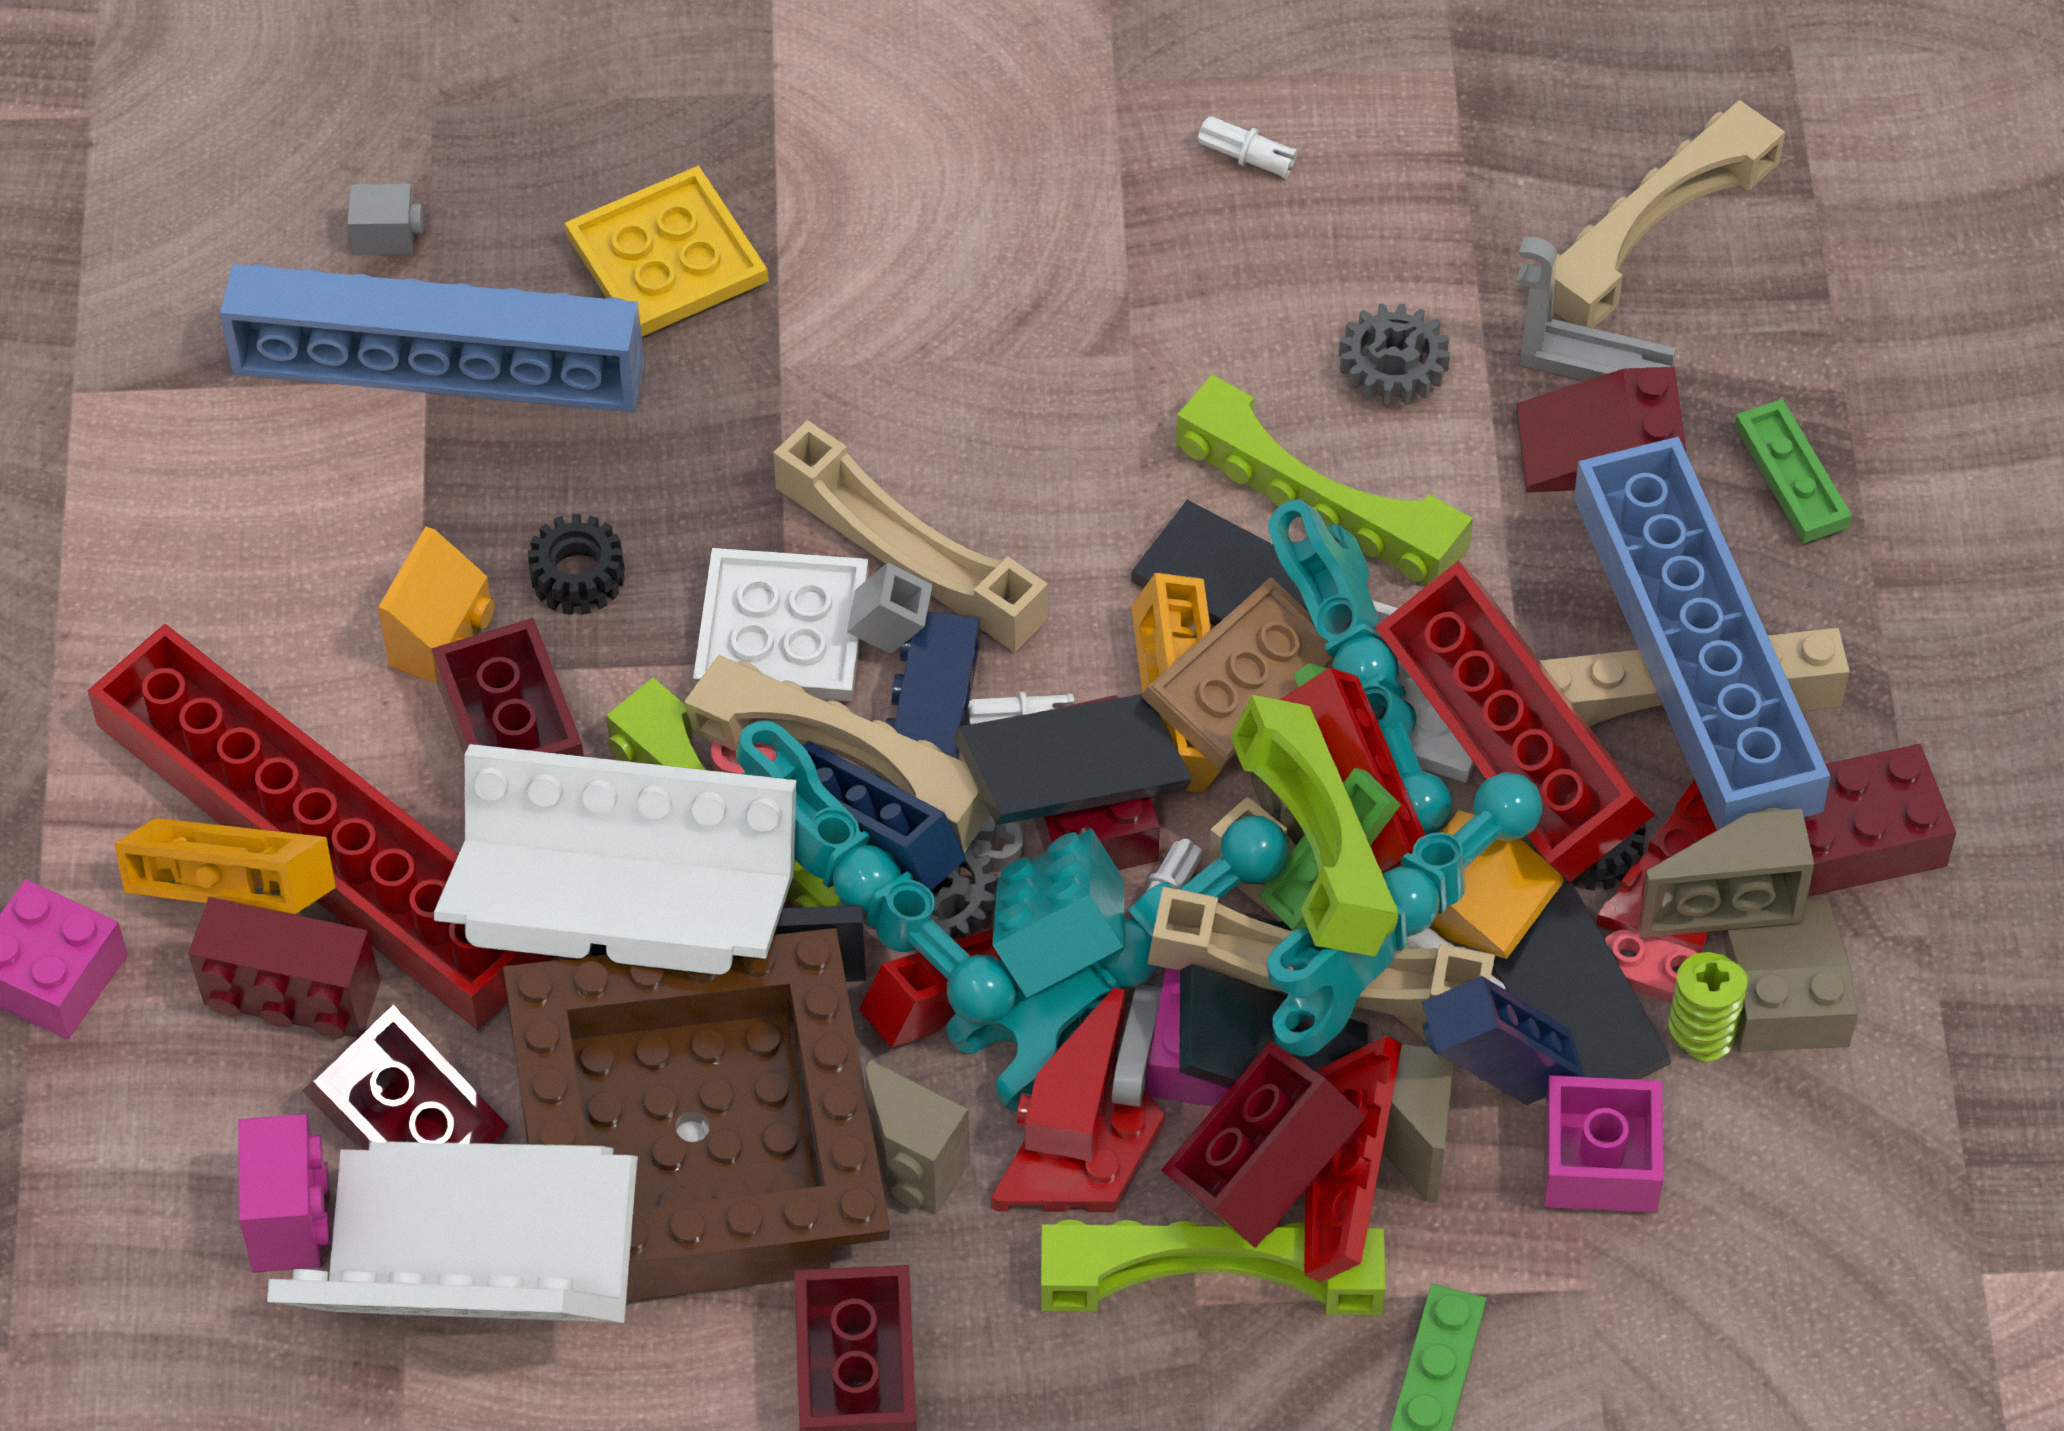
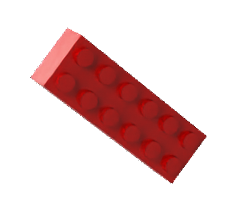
[1375,560,1655,882]

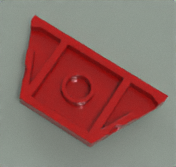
[991,1056,1165,1212]

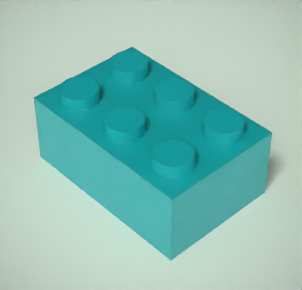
[993,828,1125,998]

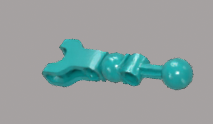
[1268,500,1453,835]
[736,721,1017,1025]
[1267,772,1543,1056]
[946,816,1289,1112]

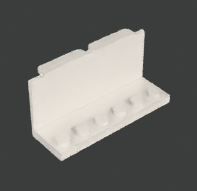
[434,744,796,974]
[267,1142,637,1323]

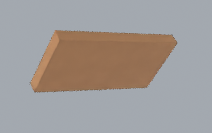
[1141,577,1334,770]

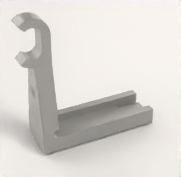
[1516,237,1676,381]

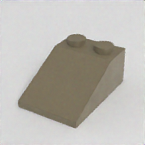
[1638,808,1814,938]
[1722,899,1858,1052]

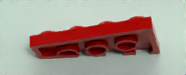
[1596,779,1717,953]
[1304,1036,1402,1283]

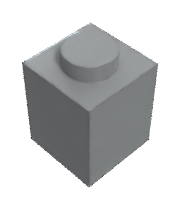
[347,184,424,255]
[847,562,933,654]

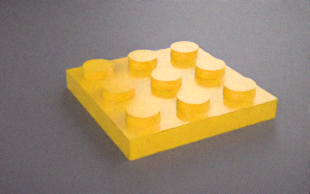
[565,165,769,337]

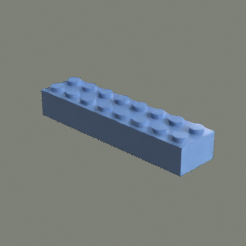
[220,264,645,413]
[1574,437,1830,830]

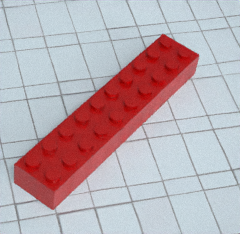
[87,624,554,1030]

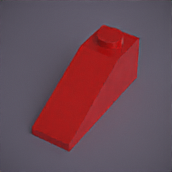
[858,928,1003,1048]
[1016,988,1125,1161]

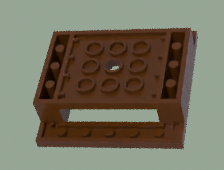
[503,928,891,1301]

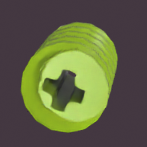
[1667,952,1748,1063]

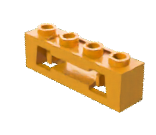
[1131,573,1226,793]
[114,818,336,914]

